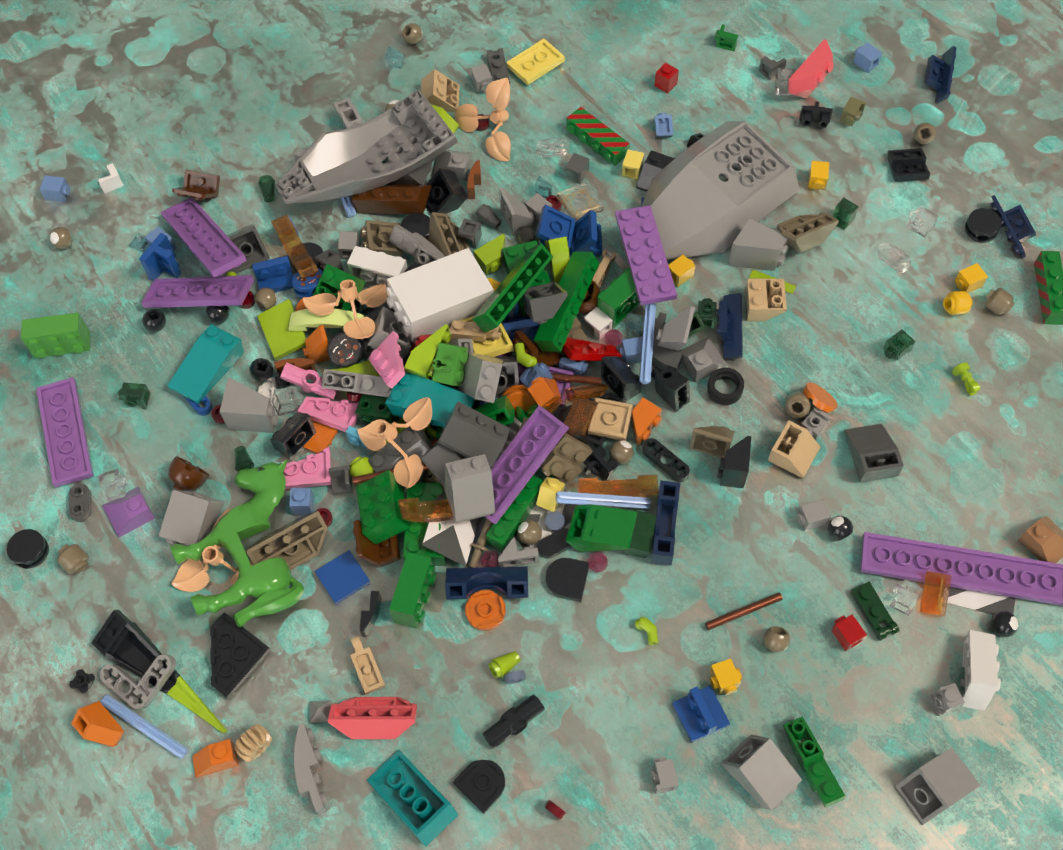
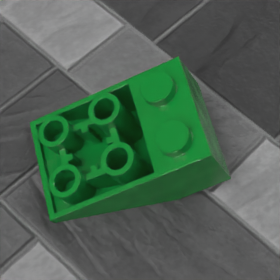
[313,264,366,311]
[566,504,638,552]

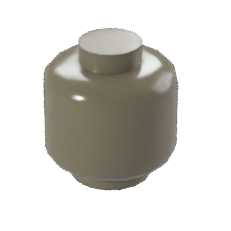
[985,288,1014,315]
[785,391,811,418]
[57,544,89,574]

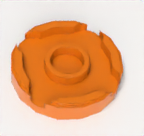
[803,382,838,413]
[465,590,506,631]

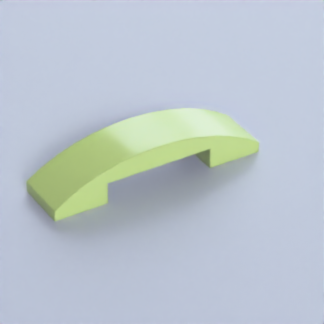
[288,309,364,332]

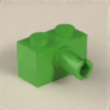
[432,343,468,386]

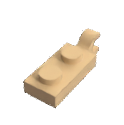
[592,249,616,289]
[450,320,501,342]
[350,636,386,695]

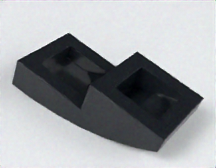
[360,591,382,637]

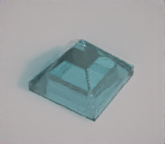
[128,232,149,253]

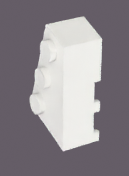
[960,630,1001,711]

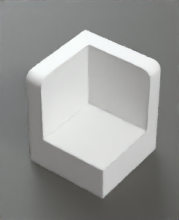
[98,163,124,194]
[585,307,613,340]

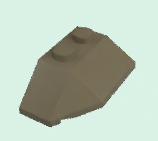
[428,212,471,257]
[776,213,839,252]
[245,510,328,570]

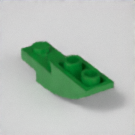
[783,716,846,808]

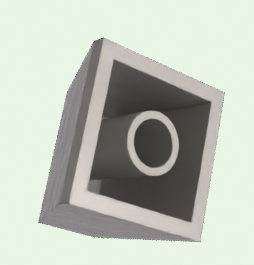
[728,218,789,271]
[458,352,503,403]
[220,378,279,433]
[444,454,495,523]
[159,490,225,545]
[721,734,802,810]
[895,747,980,825]

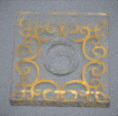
[556,182,604,222]

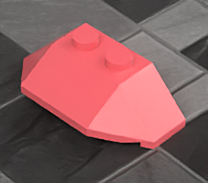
[788,39,834,99]
[328,697,417,739]

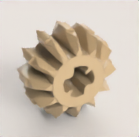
[234,724,272,762]

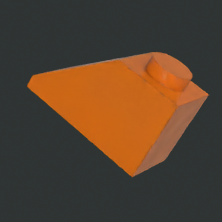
[303,325,330,364]
[192,739,239,778]

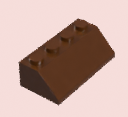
[352,184,431,214]

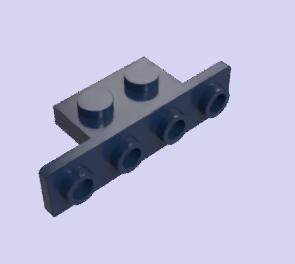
[924,46,957,104]
[990,195,1036,258]
[716,293,743,360]

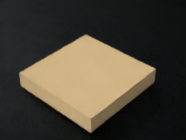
[588,398,633,441]

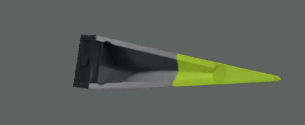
[91,610,227,733]

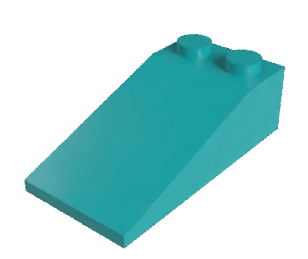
[167,324,244,404]
[385,372,476,427]
[367,750,458,847]

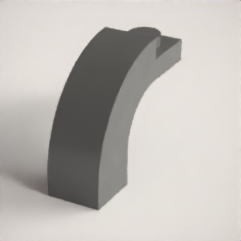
[652,312,683,371]

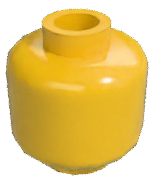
[943,291,973,315]

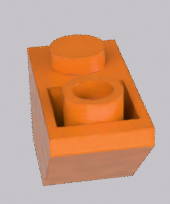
[527,377,561,408]
[631,398,662,445]
[71,701,124,747]

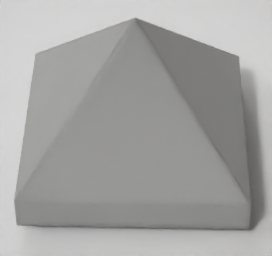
[310,700,332,723]

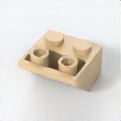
[421,69,460,112]
[744,279,787,321]
[768,421,820,478]

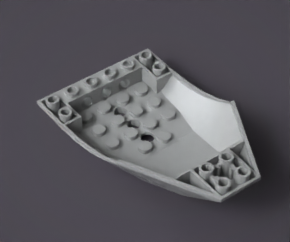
[276,89,457,204]
[641,121,800,260]

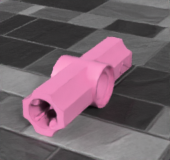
[280,363,337,400]

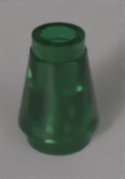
[258,175,275,202]
[235,446,254,472]

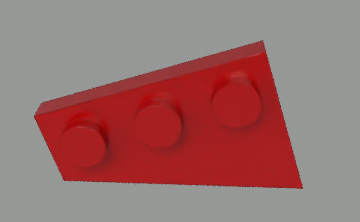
[562,337,622,361]

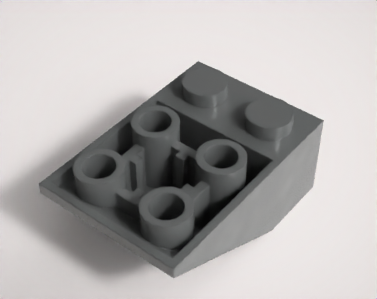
[844,424,904,482]

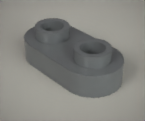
[69,484,91,522]

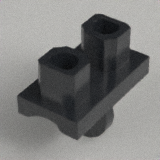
[799,101,833,128]
[583,445,618,483]

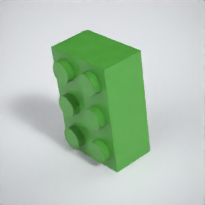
[21,313,90,358]

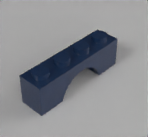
[651,480,680,566]
[445,566,528,600]

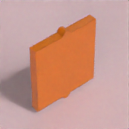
[303,420,338,454]

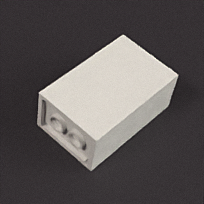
[386,248,494,343]

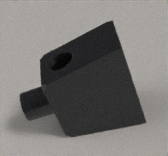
[651,366,690,412]

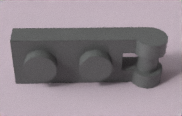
[487,48,510,84]

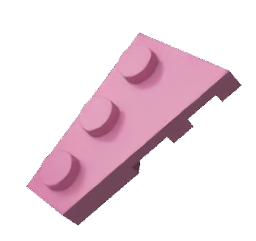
[368,331,405,388]
[297,397,358,432]
[283,447,331,489]

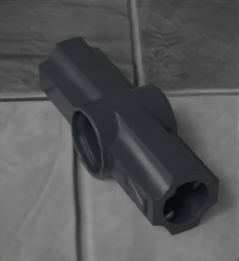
[482,694,545,749]

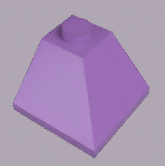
[102,487,155,537]

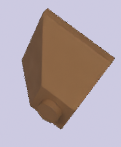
[1018,516,1063,563]

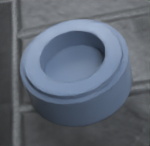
[545,511,565,532]
[504,670,526,684]

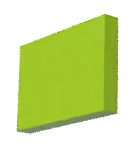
[257,299,307,360]

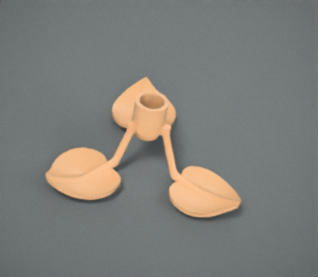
[455,78,511,161]
[303,280,387,339]
[357,397,432,489]
[171,509,253,592]

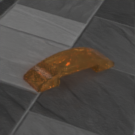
[271,215,319,279]
[578,474,659,497]
[398,498,454,522]

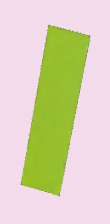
[749,269,796,294]

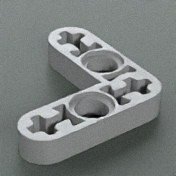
[100,655,176,709]

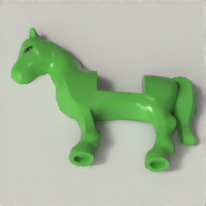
[170,459,304,627]

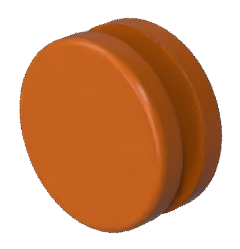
[501,385,536,417]

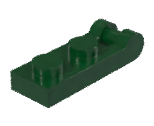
[850,581,900,641]

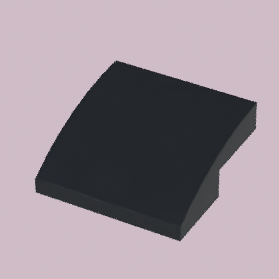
[887,148,930,182]

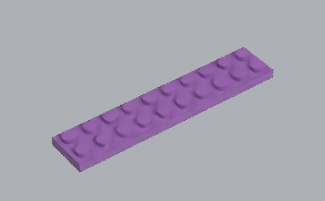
[860,532,1063,606]

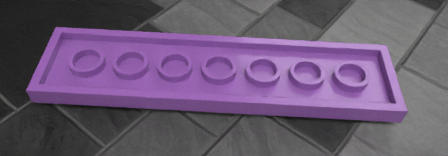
[160,197,247,278]

